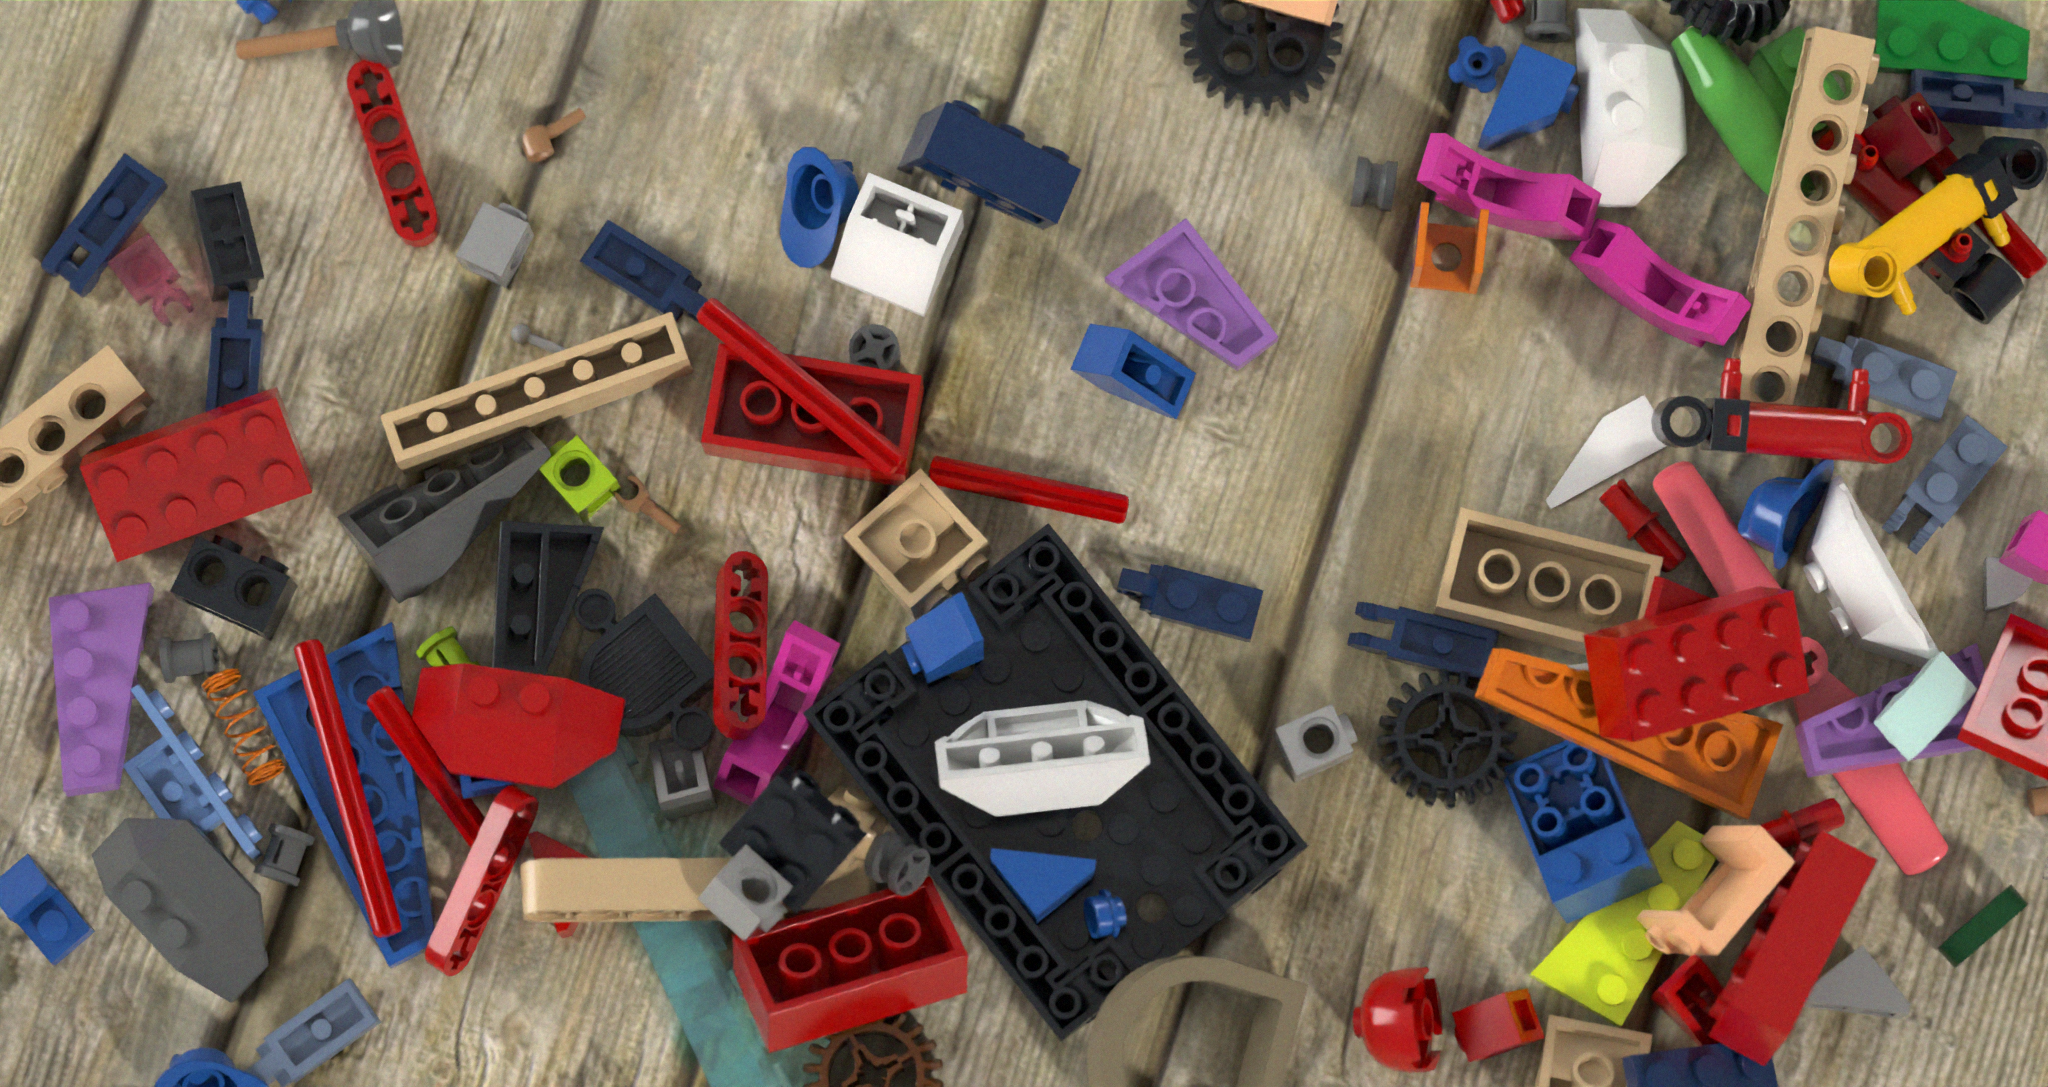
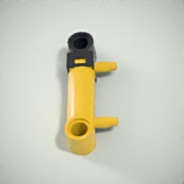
[1829,136,2048,315]

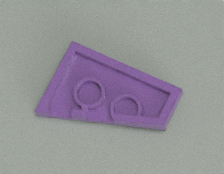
[1105,218,1278,371]

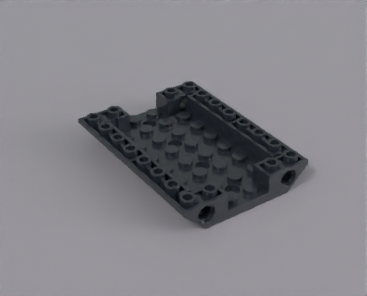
[803,523,1308,1042]

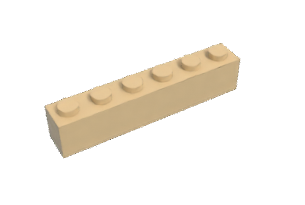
[380,312,693,475]

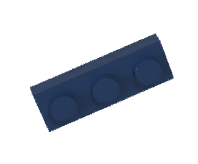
[1622,1043,1778,1087]

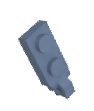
[1811,335,1957,422]
[245,978,381,1087]

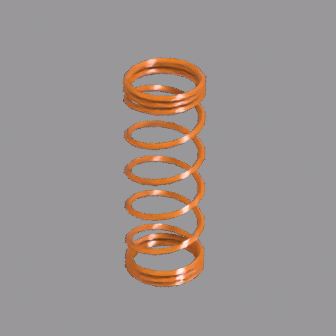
[201,668,285,785]

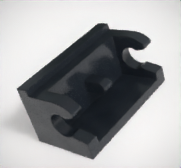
[189,181,264,302]

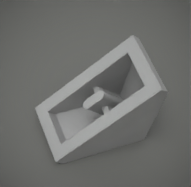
[648,737,718,821]
[1804,945,1910,1019]

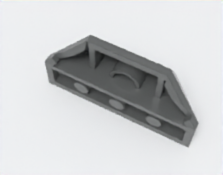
[91,818,269,1003]

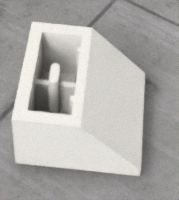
[830,172,964,317]

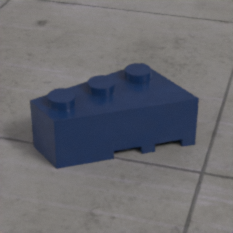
[897,100,1081,230]

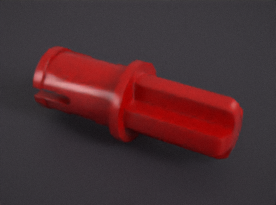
[1599,478,1686,573]
[1760,798,1845,849]

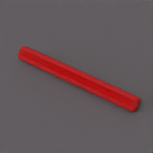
[696,298,905,476]

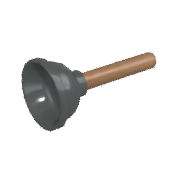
[235,0,404,68]

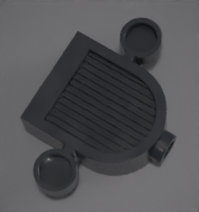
[574,589,714,751]

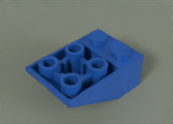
[1503,740,1663,924]

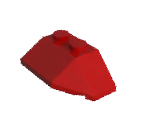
[412,663,626,789]

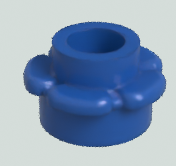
[1084,889,1126,939]

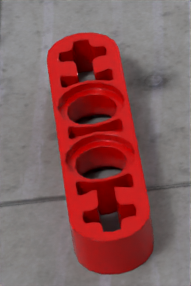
[346,60,441,247]
[713,551,768,740]
[425,784,539,977]

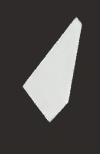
[1546,395,1667,509]

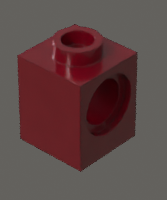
[1863,91,1955,181]

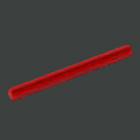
[294,639,402,938]

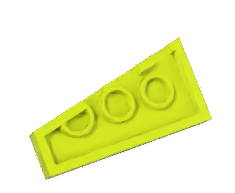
[1529,820,1716,1028]

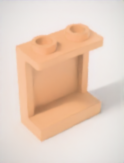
[1637,825,1795,955]

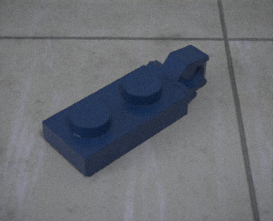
[1909,69,2048,129]
[580,220,708,324]
[205,290,265,412]
[1117,564,1264,642]

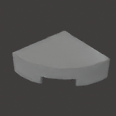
[1983,557,2033,611]

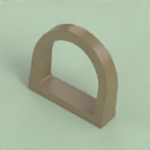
[1087,956,1308,1087]

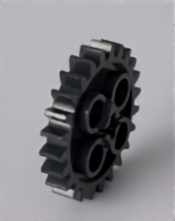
[1179,0,1343,117]

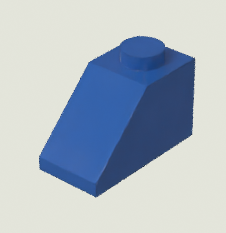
[1478,44,1581,151]
[1070,324,1196,419]
[900,592,984,684]

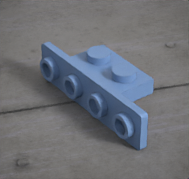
[123,684,264,861]

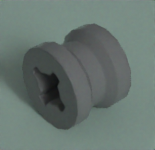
[1351,156,1398,212]
[849,324,901,371]
[864,831,930,896]

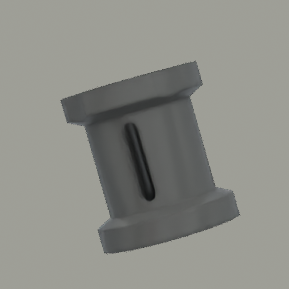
[1525,0,1571,43]
[159,632,220,683]
[253,823,315,887]

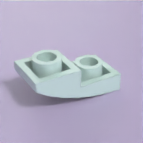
[1873,651,1977,761]

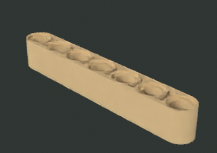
[521,858,877,922]

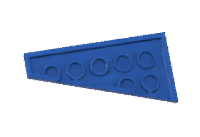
[253,622,436,969]

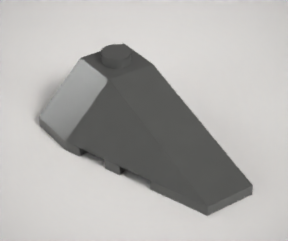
[337,428,551,604]

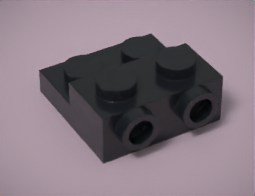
[718,764,867,914]

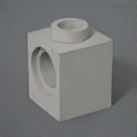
[456,202,534,288]
[1273,704,1358,783]
[698,844,793,941]

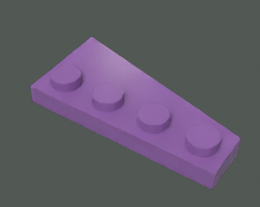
[49,582,154,797]
[1794,643,1985,777]

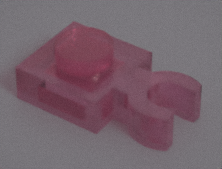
[107,233,194,328]

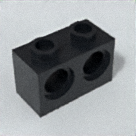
[170,535,298,641]

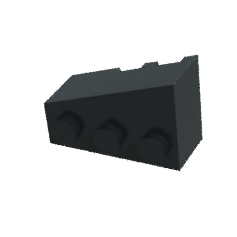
[491,521,604,675]

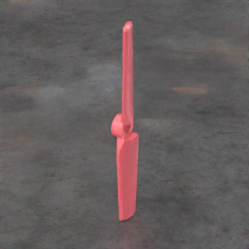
[1653,461,1948,875]

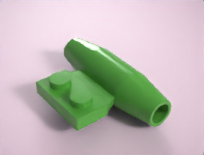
[1671,26,1845,198]

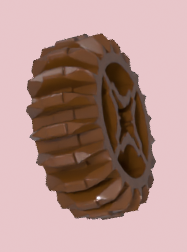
[803,1012,944,1087]

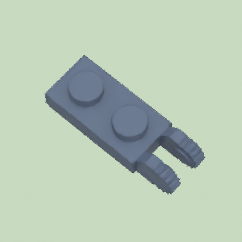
[1882,415,2008,555]

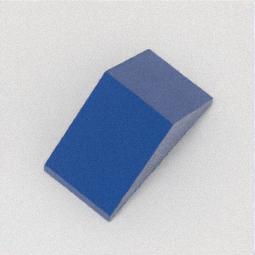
[990,848,1096,924]

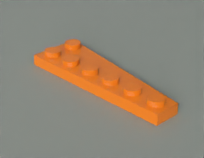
[1474,648,1783,819]

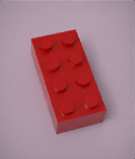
[701,343,924,486]
[79,387,313,562]
[1583,586,1810,742]
[1708,830,1877,1066]
[733,876,968,1053]

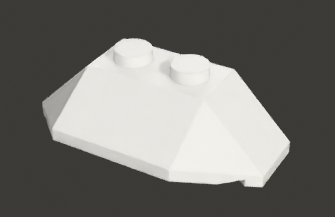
[1574,8,1688,208]
[1803,475,1940,668]
[935,700,1150,817]

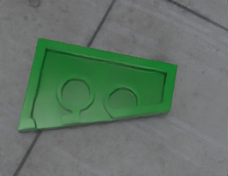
[1873,0,2030,85]

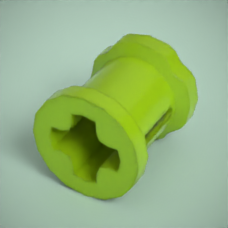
[416,626,481,667]

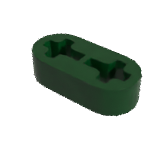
[1937,885,2028,968]

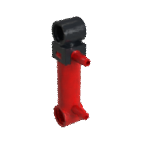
[1815,128,2024,325]
[1651,358,1913,464]

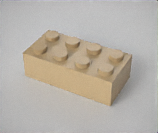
[1433,507,1664,655]

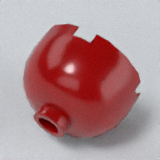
[1353,967,1443,1073]

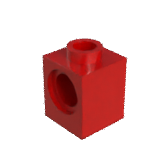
[1451,988,1545,1063]

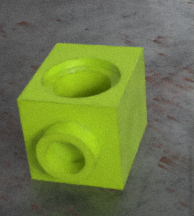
[539,435,622,523]

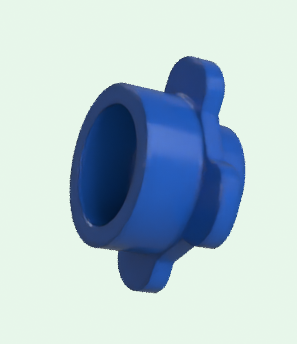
[1448,36,1506,93]

